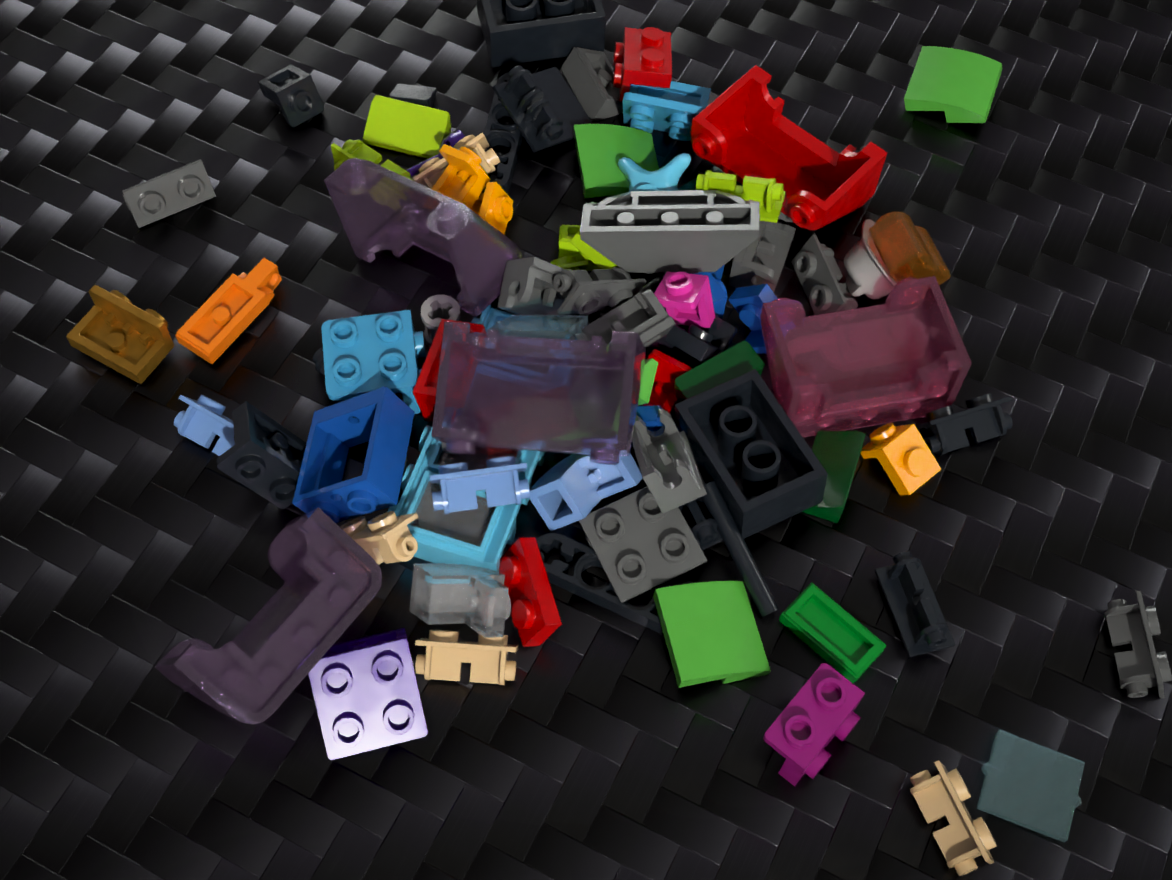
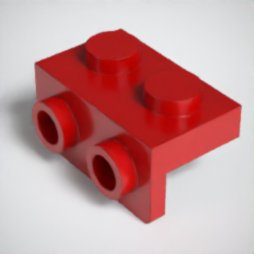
[613,27,672,102]

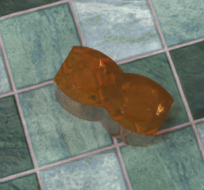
[868,211,950,295]

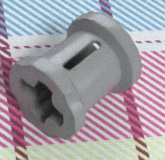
[421,294,460,347]

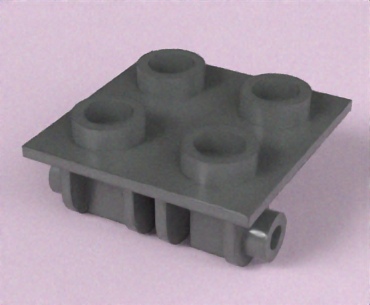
[579,486,707,603]

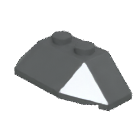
[580,190,760,274]

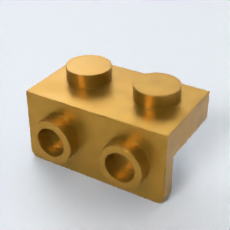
[66,285,175,384]

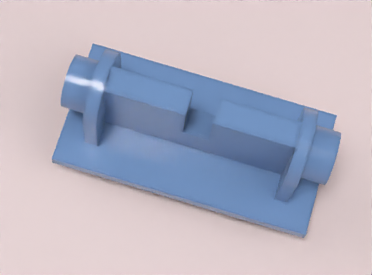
[174,394,235,456]
[429,456,530,515]

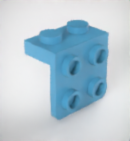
[622,81,711,141]
[321,310,427,414]

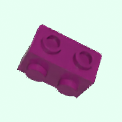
[763,663,865,787]

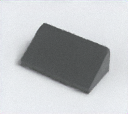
[561,47,623,121]

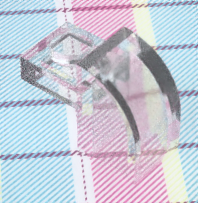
[409,563,511,638]

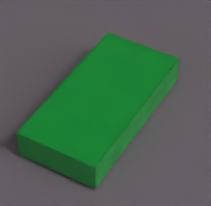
[779,582,887,684]

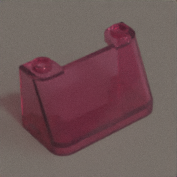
[760,276,972,438]

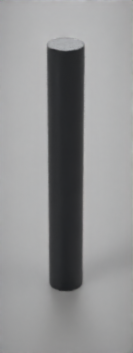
[702,481,779,617]

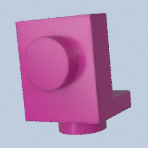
[654,271,715,328]

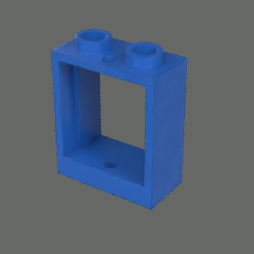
[292,386,415,527]

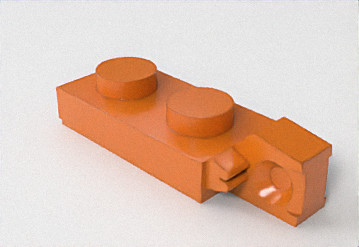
[175,258,282,364]

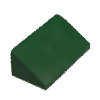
[674,341,765,403]
[802,431,866,523]

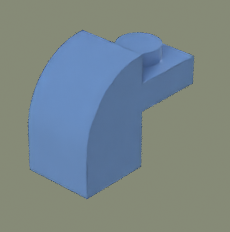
[529,437,643,531]

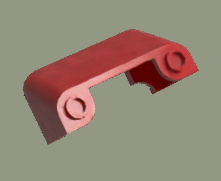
[691,65,888,231]

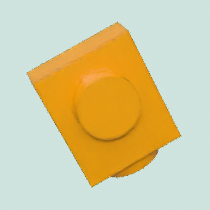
[426,144,491,220]
[453,182,514,239]
[860,423,941,495]

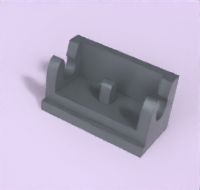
[728,212,796,293]
[497,257,593,331]
[567,289,676,380]
[628,409,707,513]

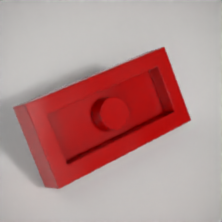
[499,537,562,647]

